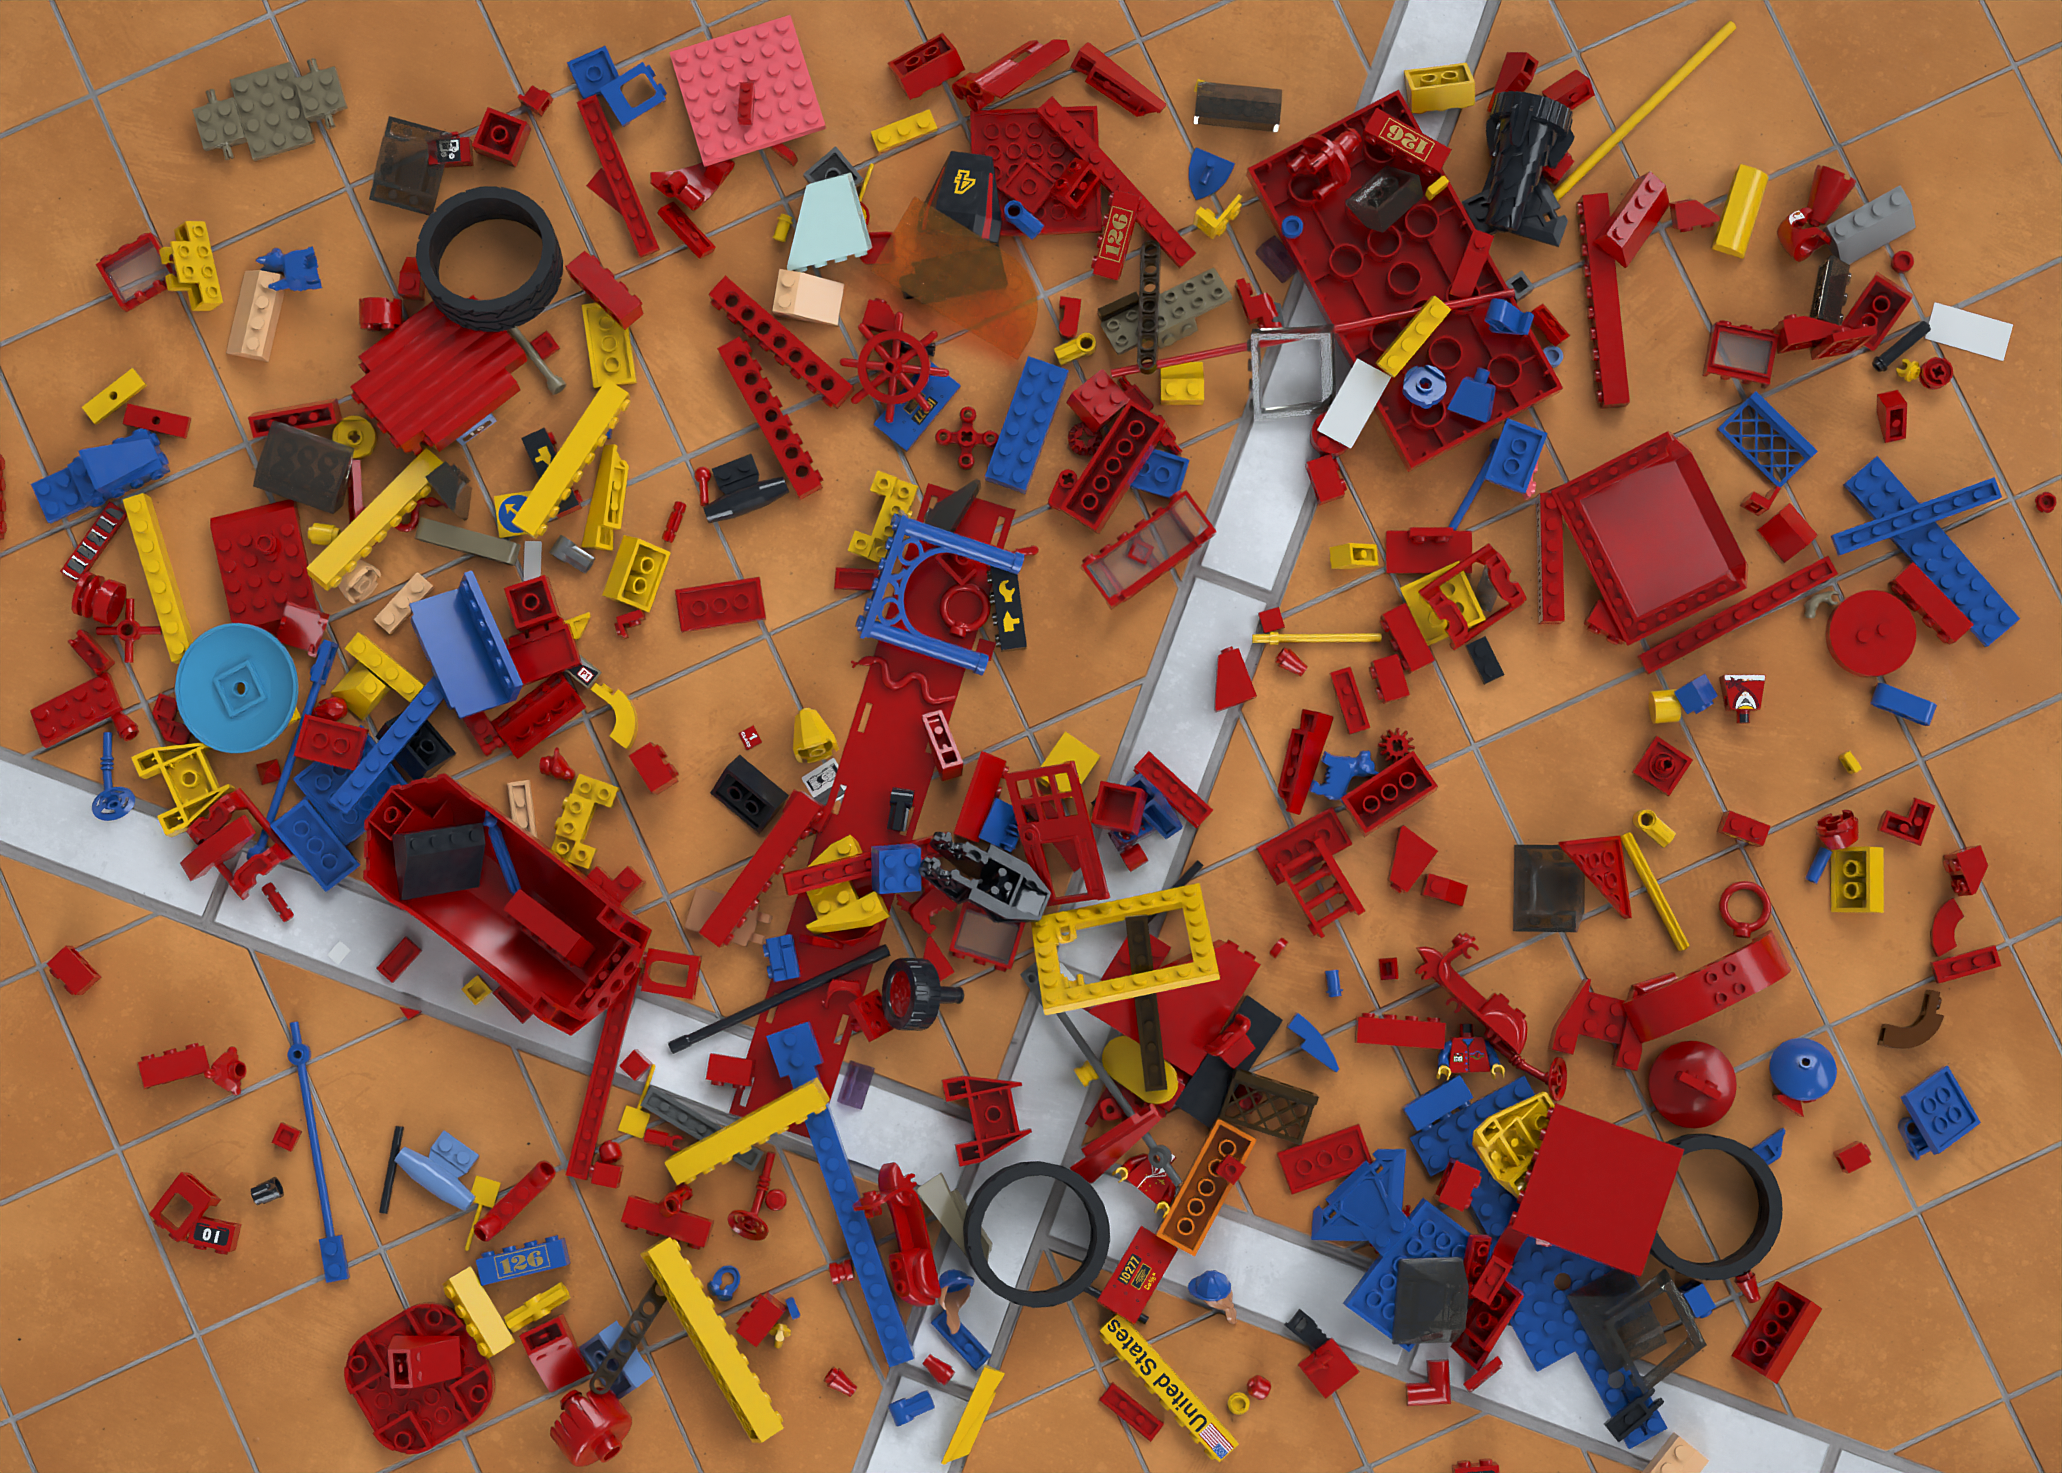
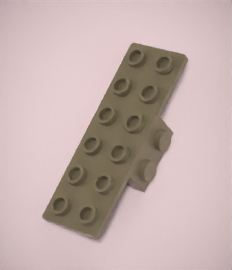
[1101,268,1232,355]

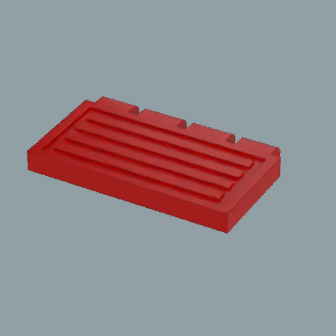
[503,617,582,687]

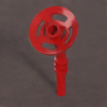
[1490,1041,1567,1101]
[727,1151,776,1241]

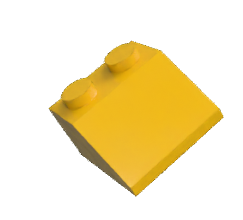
[1160,362,1204,405]

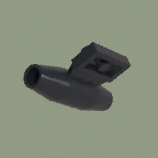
[703,454,789,523]

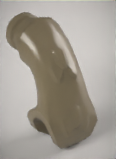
[1804,591,1839,618]

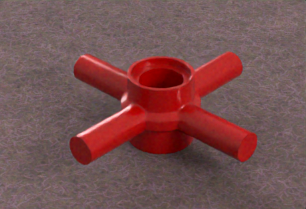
[96,598,163,663]

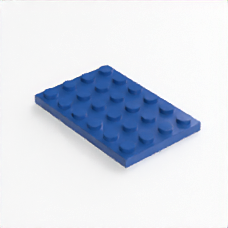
[1343,1198,1472,1352]

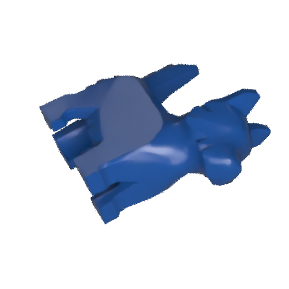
[256,246,322,292]
[1309,751,1379,804]

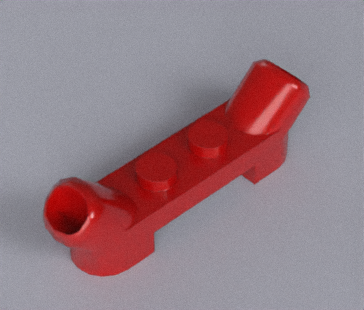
[474,1160,556,1242]

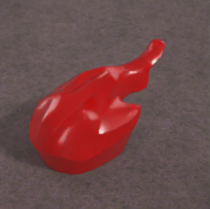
[311,697,347,722]

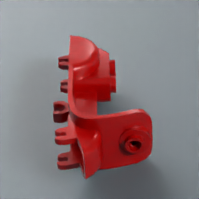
[1415,932,1528,1055]
[852,1162,941,1307]

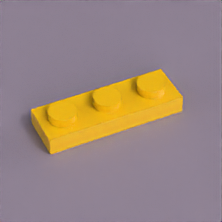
[871,109,938,153]

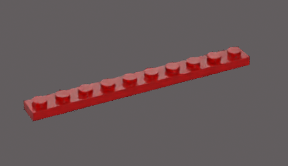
[1036,96,1196,269]
[1637,556,1838,675]
[565,967,642,1180]

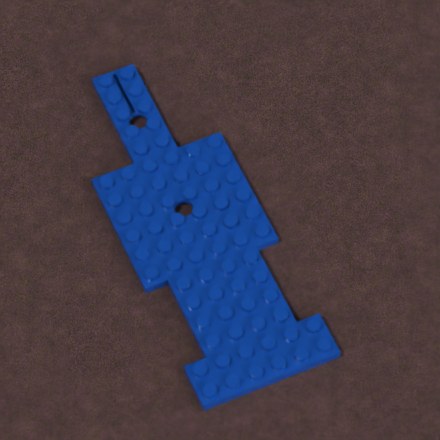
[1409,1075,1668,1449]

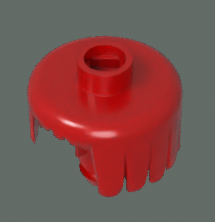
[550,1387,632,1467]

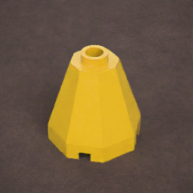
[793,708,839,763]

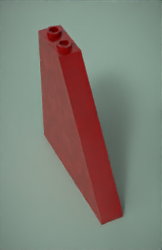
[1082,939,1261,1076]

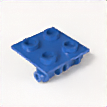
[978,798,1029,852]

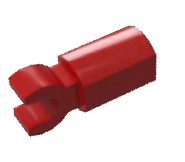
[644,1128,684,1152]

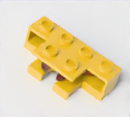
[159,221,223,311]

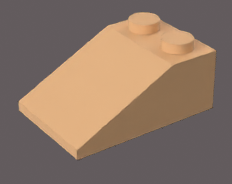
[772,269,844,326]

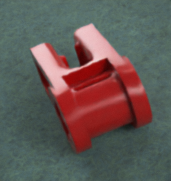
[1048,469,1078,511]

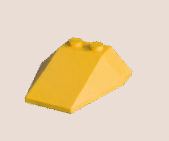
[1472,1091,1555,1198]

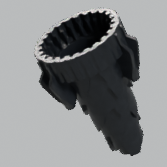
[1485,91,1575,233]

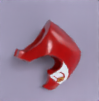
[1777,207,1832,262]

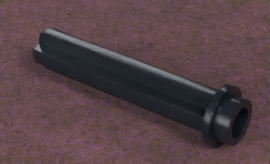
[1872,321,1931,372]

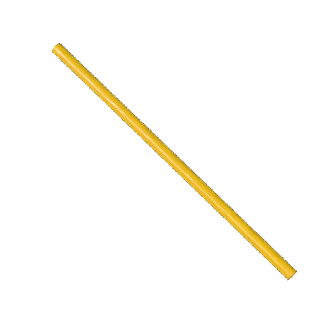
[1553,21,1736,201]

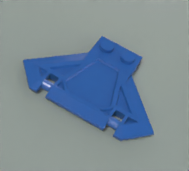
[1311,1149,1417,1258]

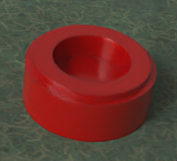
[1891,250,1914,273]
[1269,938,1289,959]

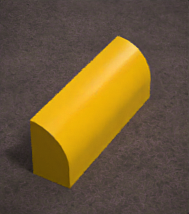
[1711,164,1769,259]

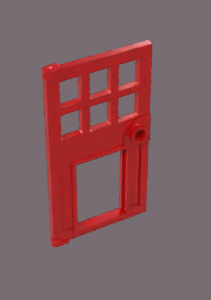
[1004,760,1110,907]

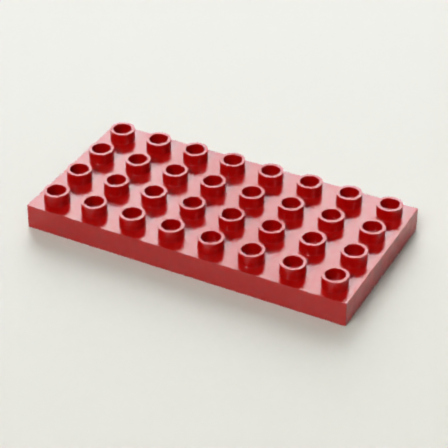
[1246,89,1563,472]

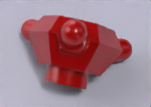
[204,1046,247,1096]

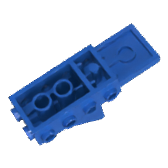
[31,429,170,524]

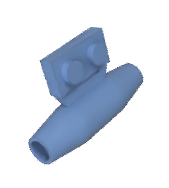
[394,1130,479,1211]

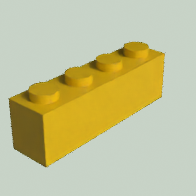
[1375,296,1451,377]
[344,632,426,703]
[442,1266,515,1359]

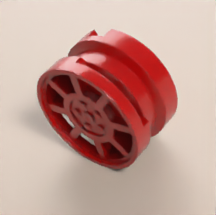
[1918,357,1953,390]

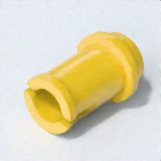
[772,214,793,242]

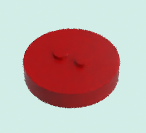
[1825,590,1916,678]

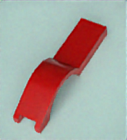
[1469,1211,1528,1306]

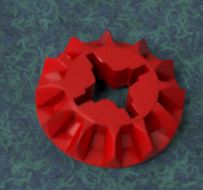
[1068,421,1102,456]

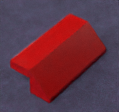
[491,672,586,759]

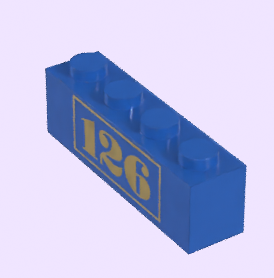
[476,1235,570,1286]

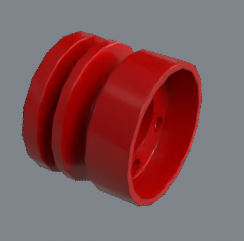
[72,572,127,626]

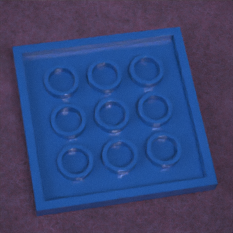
[293,725,408,846]

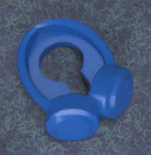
[707,1266,740,1301]

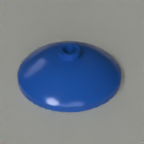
[1769,1038,1837,1101]

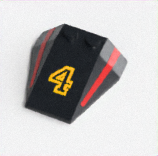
[916,151,1002,244]

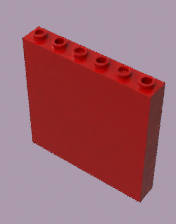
[1509,1103,1684,1277]

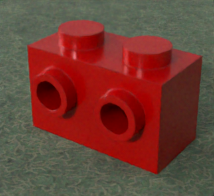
[1050,157,1102,209]

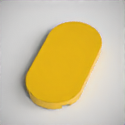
[1102,1036,1178,1104]

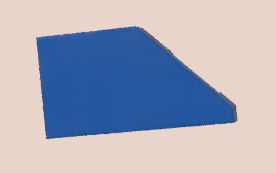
[1751,1128,1785,1165]

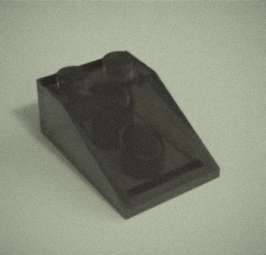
[923,479,981,533]

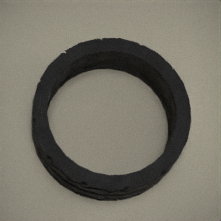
[416,186,563,332]
[1649,1133,1783,1280]
[963,1161,1110,1308]

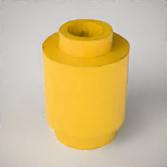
[308,523,341,546]

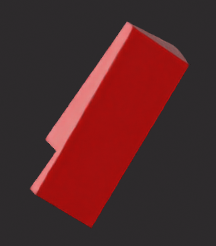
[1450,1279,1524,1371]

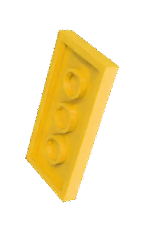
[582,303,637,390]

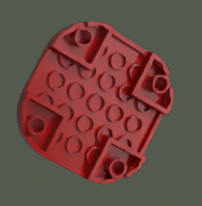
[344,1302,495,1455]

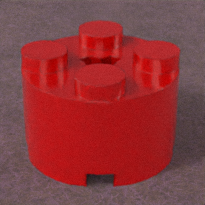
[359,297,402,332]
[1310,412,1349,458]

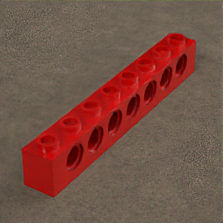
[708,275,854,409]
[717,336,824,500]

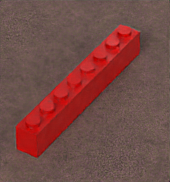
[699,791,824,948]

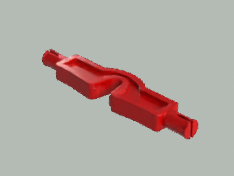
[1118,376,1183,456]

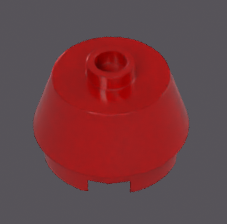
[1815,810,1859,850]

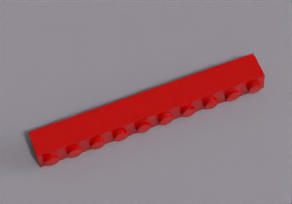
[1576,193,1630,409]

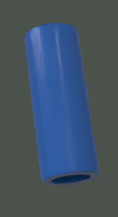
[1805,847,1832,884]

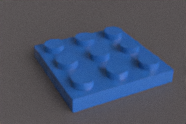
[1900,1065,1981,1155]

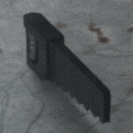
[1284,1309,1330,1349]

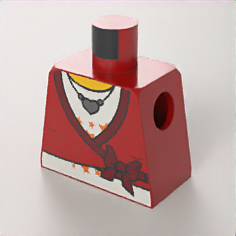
[1719,675,1765,724]

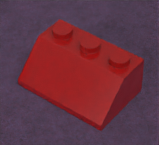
[888,33,966,100]

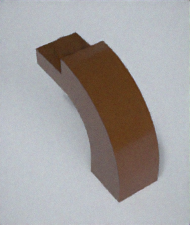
[1877,990,1944,1049]

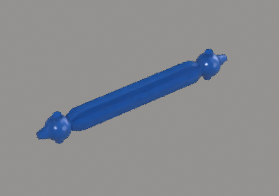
[483,810,521,896]

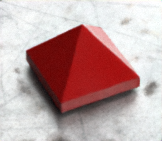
[256,759,281,785]
[1379,957,1399,980]

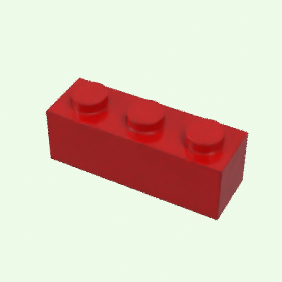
[737,82,755,125]

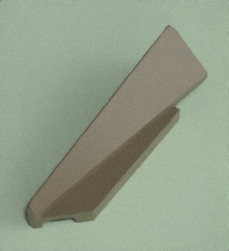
[916,1173,993,1262]

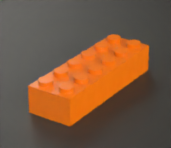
[1155,1118,1257,1257]

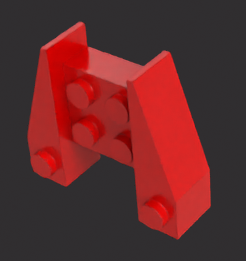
[1548,978,1643,1071]
[941,1075,1032,1167]

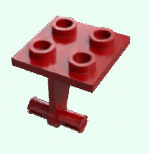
[1298,1337,1360,1399]

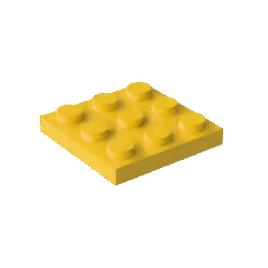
[1400,561,1486,646]

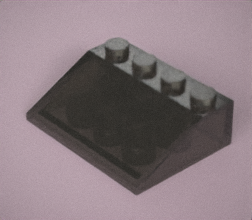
[253,421,354,514]

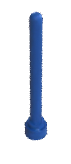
[1448,438,1499,531]

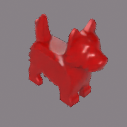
[896,865,958,935]

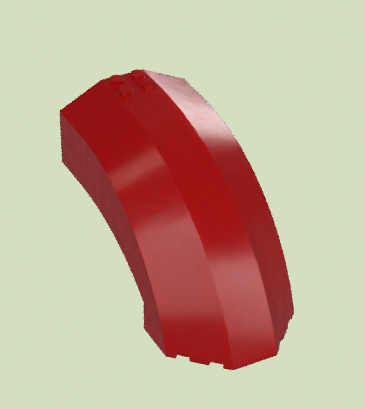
[363,773,652,1036]

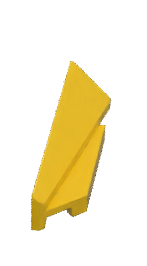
[581,444,629,551]
[941,1364,1005,1465]

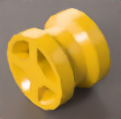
[1073,1060,1099,1087]

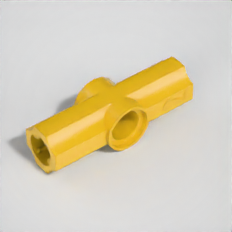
[504,1282,571,1333]

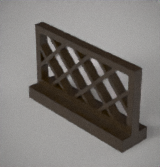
[1218,1067,1319,1145]

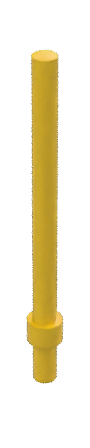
[1252,632,1382,645]

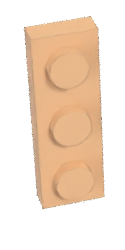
[374,572,434,635]

